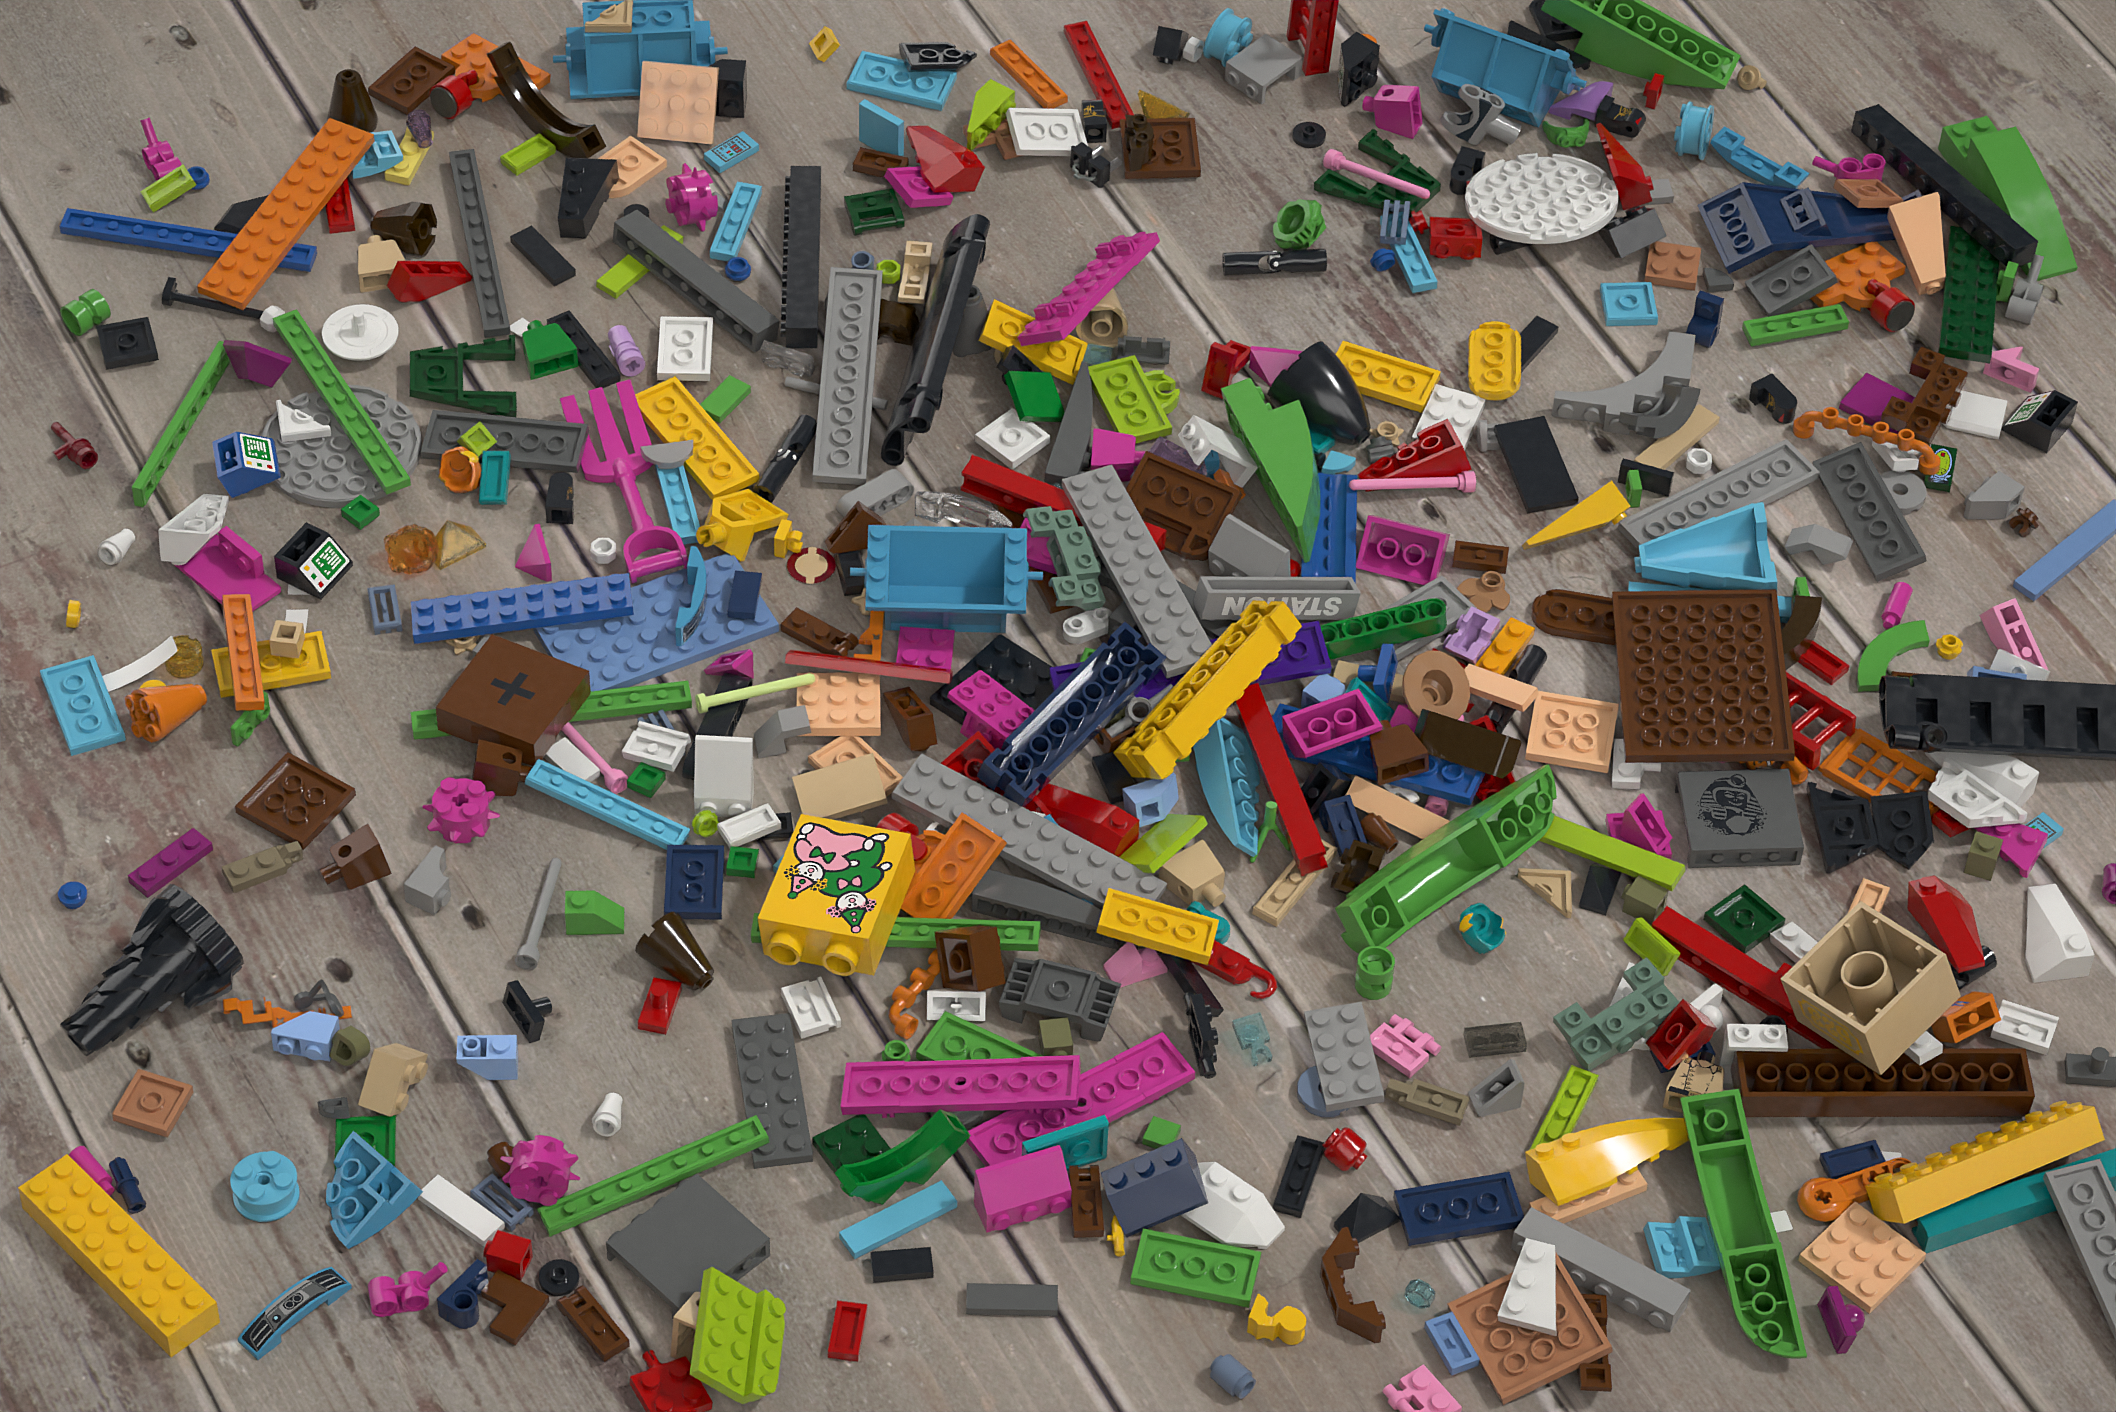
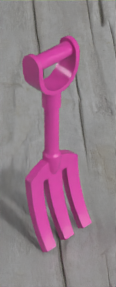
[560,379,688,584]

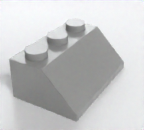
[1208,514,1291,577]

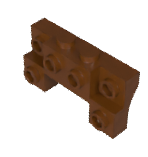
[1880,347,1968,446]

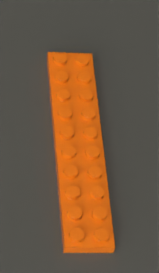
[197,118,375,310]

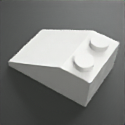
[694,735,754,817]

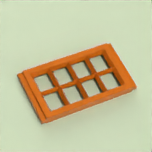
[1818,728,1941,820]

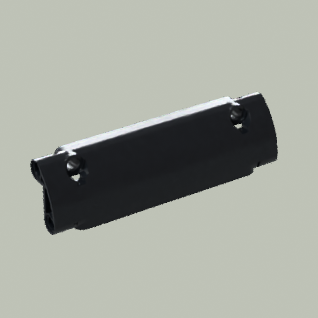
[881,214,990,466]
[1879,674,2116,761]

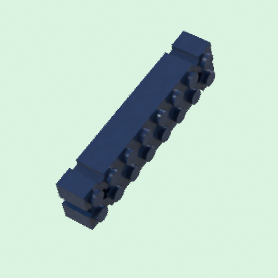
[977,622,1167,807]

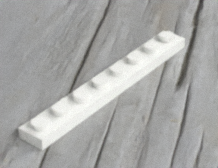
[1770,922,1943,1065]

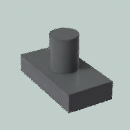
[2064,1047,2116,1087]

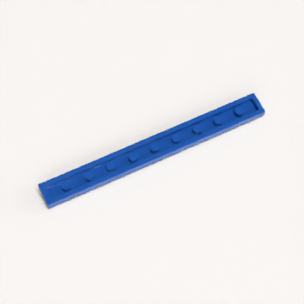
[59,208,317,272]

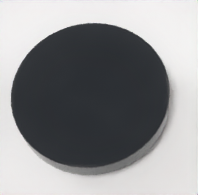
[1292,122,1326,148]
[539,1259,579,1296]

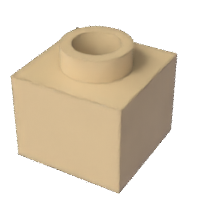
[270,620,305,658]

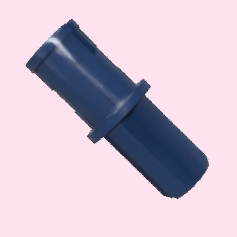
[109,1157,146,1214]

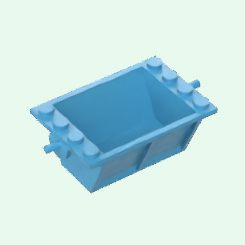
[553,0,728,99]
[1424,8,1587,128]
[850,525,1043,633]

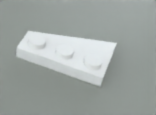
[1497,1238,1557,1336]

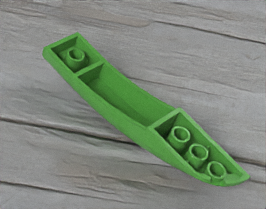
[1335,764,1557,954]
[1680,1089,1807,1359]

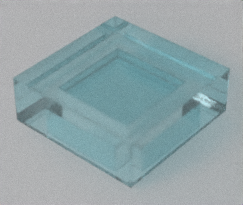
[1083,343,1113,366]

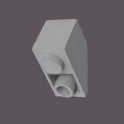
[1963,471,2025,520]

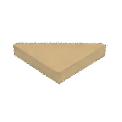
[585,0,633,33]
[1517,868,1572,918]

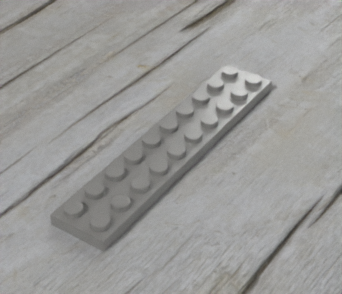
[812,267,883,485]
[1062,465,1212,678]
[892,753,1167,910]

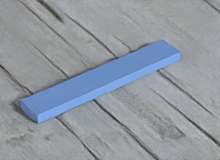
[2013,499,2116,601]

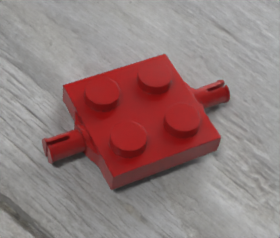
[629,1350,713,1412]

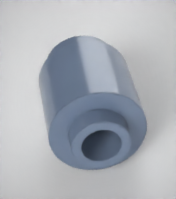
[1210,1354,1256,1399]

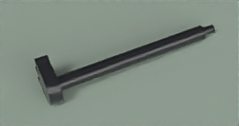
[162,277,264,319]

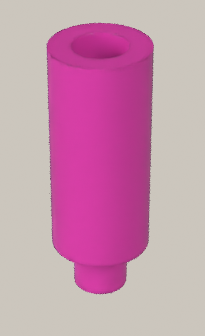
[1881,582,1913,629]
[69,1146,115,1196]

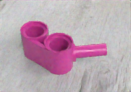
[140,117,182,181]
[1812,153,1885,181]
[368,1262,448,1317]

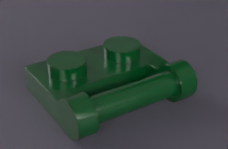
[844,188,905,236]

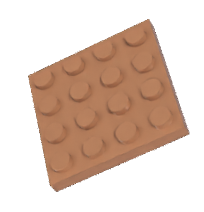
[1447,1253,1613,1405]

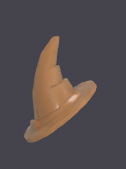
[1402,650,1470,720]

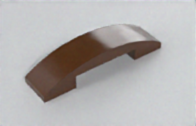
[1577,1294,1612,1392]

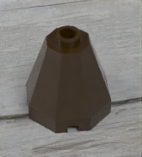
[370,202,437,256]

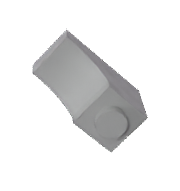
[404,845,451,915]

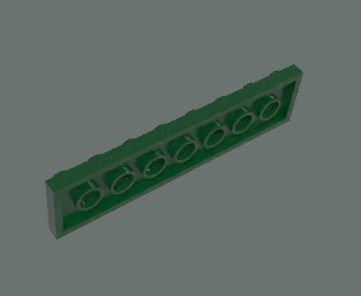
[1938,226,1999,364]

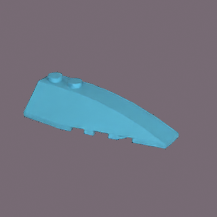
[1193,717,1260,857]

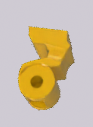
[1247,1294,1306,1345]

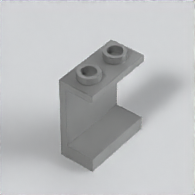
[1225,34,1303,105]

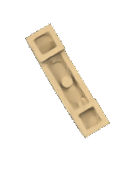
[898,241,932,304]

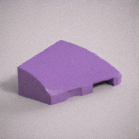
[1549,81,1613,121]

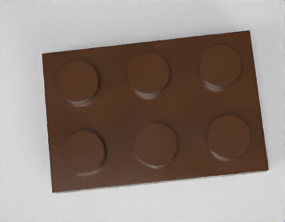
[368,46,455,115]

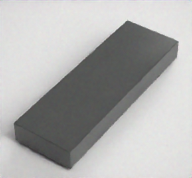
[966,1283,1058,1316]

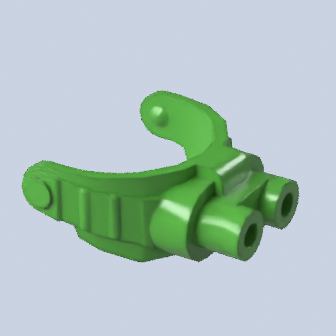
[1542,119,1589,148]

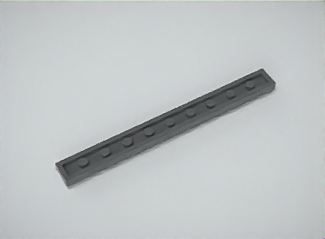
[449,149,511,338]

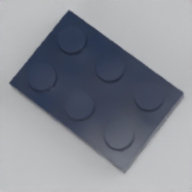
[664,845,724,920]

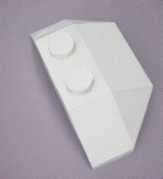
[1181,1162,1285,1249]

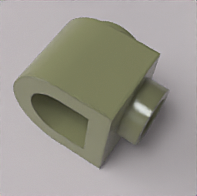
[329,1025,370,1066]

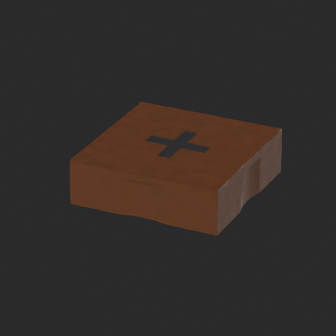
[436,634,591,766]

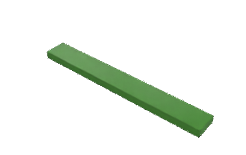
[132,341,230,507]
[537,1115,769,1237]

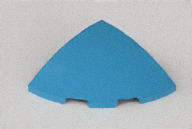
[326,1131,423,1249]

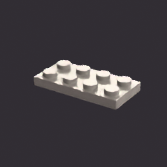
[1377,575,1476,661]
[1304,1002,1384,1112]

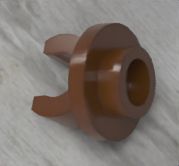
[2009,508,2039,537]

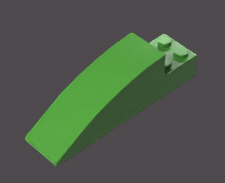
[1541,0,1741,89]
[1938,116,2078,281]
[1221,378,1320,563]

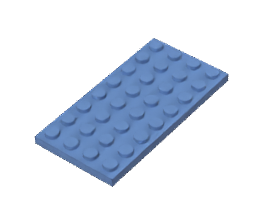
[533,553,779,691]

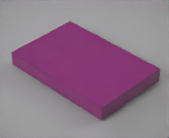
[1839,372,1915,434]

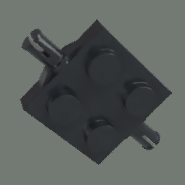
[1183,992,1218,1079]

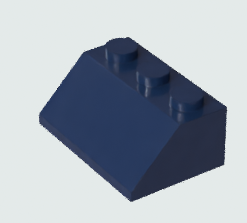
[1101,1138,1208,1237]

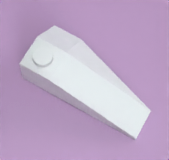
[158,494,229,565]
[1925,740,2039,808]
[2025,884,2094,983]

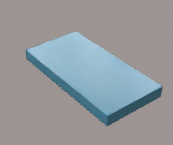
[847,51,957,111]
[40,655,126,756]

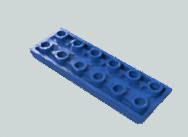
[1301,473,1357,584]

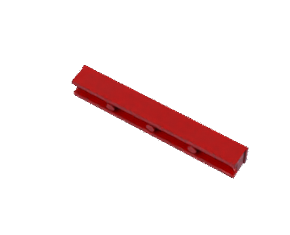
[960,454,1167,552]
[1233,683,1328,877]
[1651,906,1840,1049]

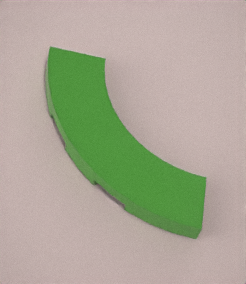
[1857,620,1930,692]

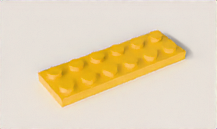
[635,376,760,501]

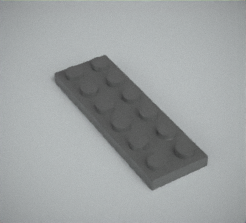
[421,410,589,473]
[1812,442,1927,582]
[731,1013,813,1169]

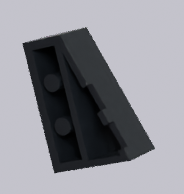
[558,158,619,238]

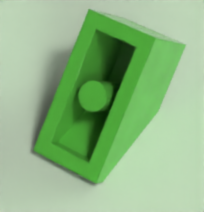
[565,890,625,935]

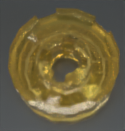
[164,635,204,679]

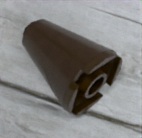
[327,69,378,133]
[635,911,714,990]

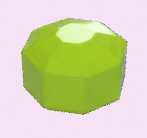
[876,260,901,284]

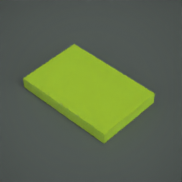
[1119,814,1208,873]

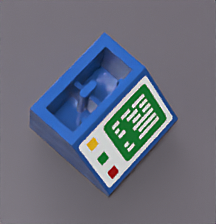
[212,432,281,498]

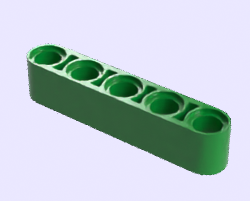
[1320,598,1447,660]

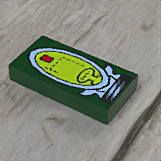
[1924,444,1957,492]

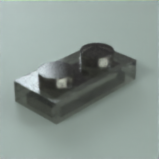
[1463,1022,1527,1058]

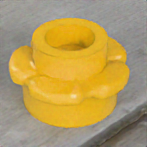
[1936,634,1963,660]

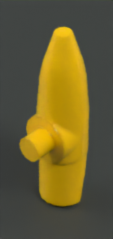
[1106,1215,1125,1257]

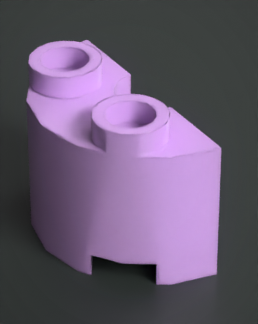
[1443,606,1500,664]

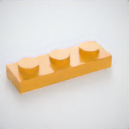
[1475,617,1535,676]

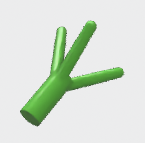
[1250,801,1290,863]

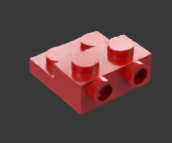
[1429,217,1483,260]

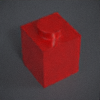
[483,1230,533,1281]

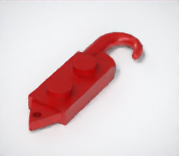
[1191,940,1277,999]

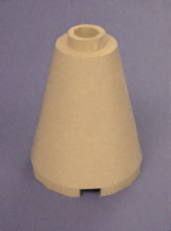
[1076,288,1128,350]

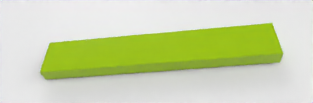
[1539,815,1686,891]

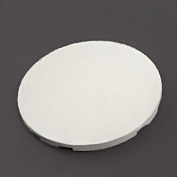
[1465,153,1618,244]

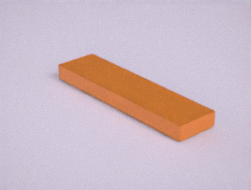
[990,39,1068,109]

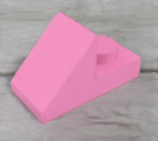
[1983,347,2039,393]
[1103,942,1168,988]

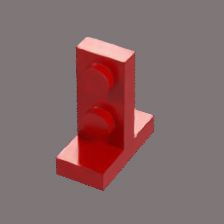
[1201,340,1251,399]

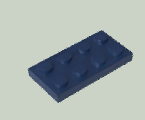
[1393,1172,1524,1246]

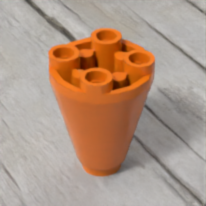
[125,684,207,743]

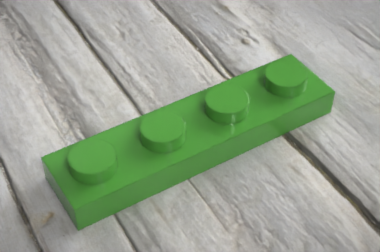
[1742,304,1849,346]

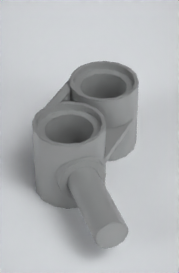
[2005,254,2044,324]

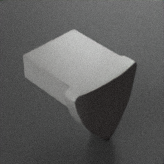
[1476,420,1504,452]

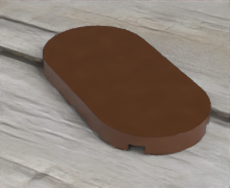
[1531,589,1615,645]

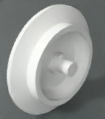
[322,304,399,361]

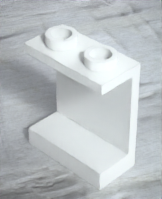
[1178,415,1258,488]
[1718,1024,1788,1090]

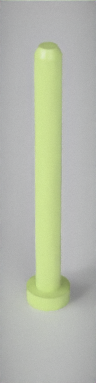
[695,673,815,714]

